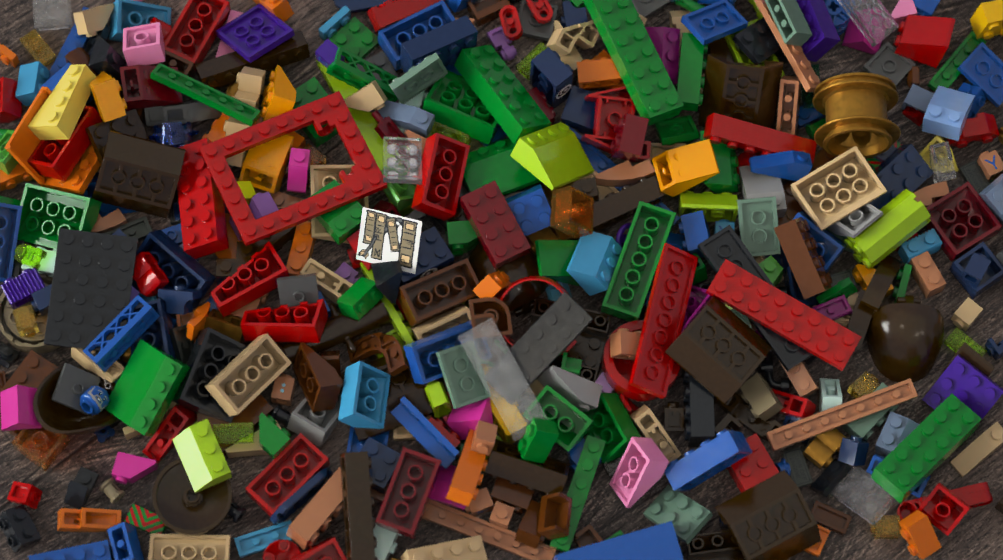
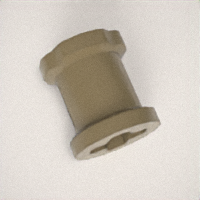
[99,478,125,504]

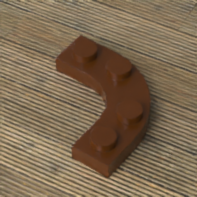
[347,332,409,377]

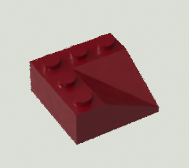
[925,181,1002,262]

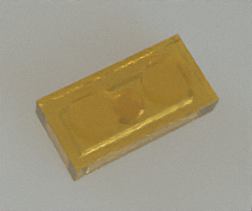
[19,29,57,67]

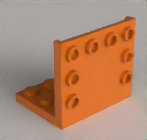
[4,86,101,195]

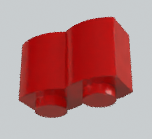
[133,252,169,297]

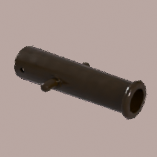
[276,300,390,369]

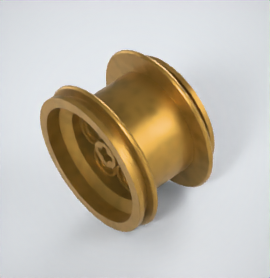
[813,72,901,158]

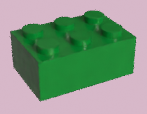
[292,77,338,148]

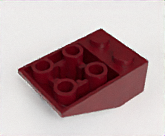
[119,65,183,111]

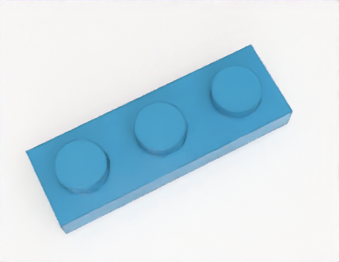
[234,520,292,558]

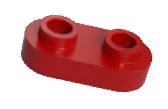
[526,0,553,24]
[499,5,523,41]

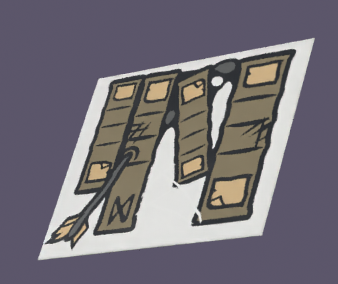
[356,207,422,274]

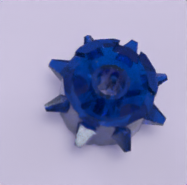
[148,121,200,147]

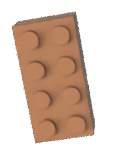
[286,467,343,551]

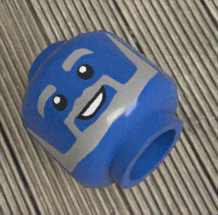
[80,385,109,415]

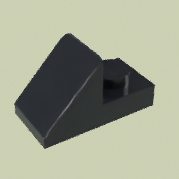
[64,466,100,509]

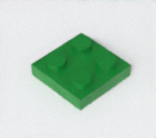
[329,16,379,62]
[654,115,699,145]

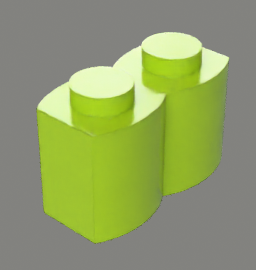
[424,380,452,419]

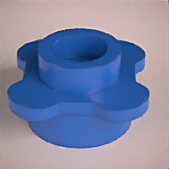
[775,458,791,476]

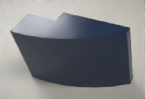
[561,86,596,135]

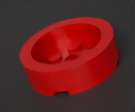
[601,320,681,401]

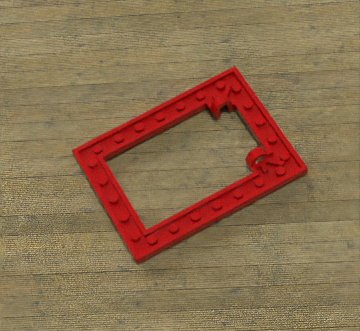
[199,91,387,246]

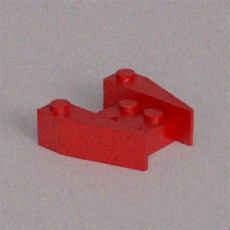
[581,86,651,163]

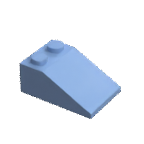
[922,86,975,141]

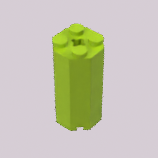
[844,189,931,269]

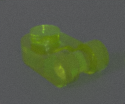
[14,244,47,270]

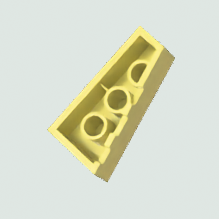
[27,64,96,140]

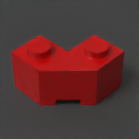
[947,112,1000,148]

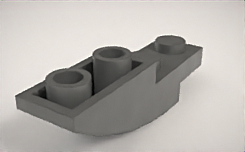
[144,100,222,126]

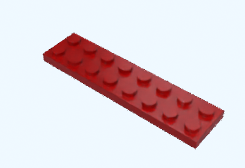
[629,243,698,399]
[706,259,862,371]

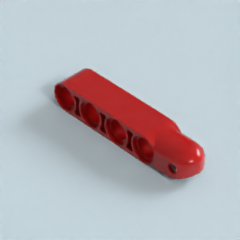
[897,482,993,520]

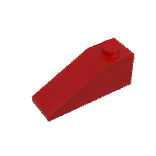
[771,388,817,419]
[142,405,197,464]

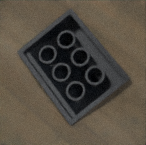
[172,327,247,423]

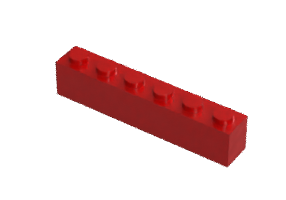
[703,113,817,163]

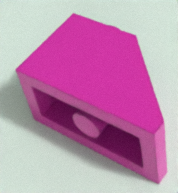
[287,148,311,193]
[111,452,158,484]

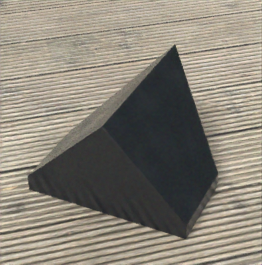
[371,261,403,304]

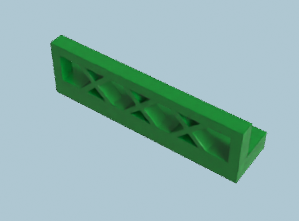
[326,47,398,102]

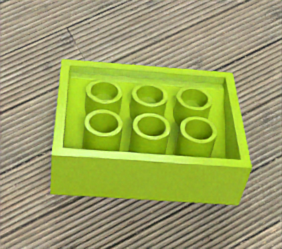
[510,122,594,190]

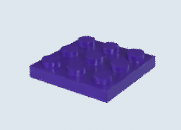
[216,3,294,63]
[922,354,1003,419]

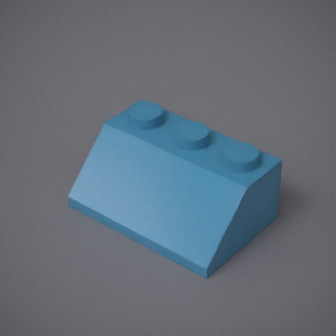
[566,229,622,296]
[338,361,391,429]

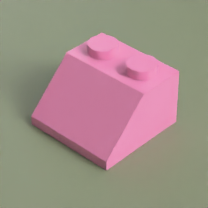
[123,22,165,66]

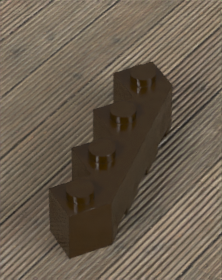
[216,208,297,286]

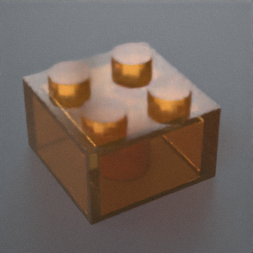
[550,186,594,239]
[11,426,71,472]

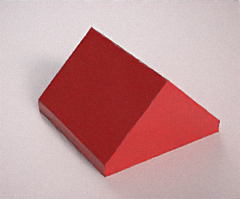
[918,482,971,536]

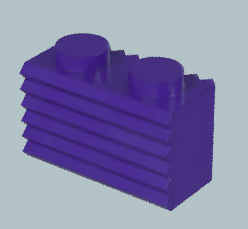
[1,268,46,310]

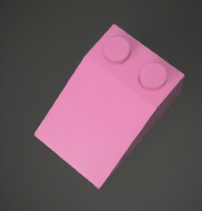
[609,437,669,508]

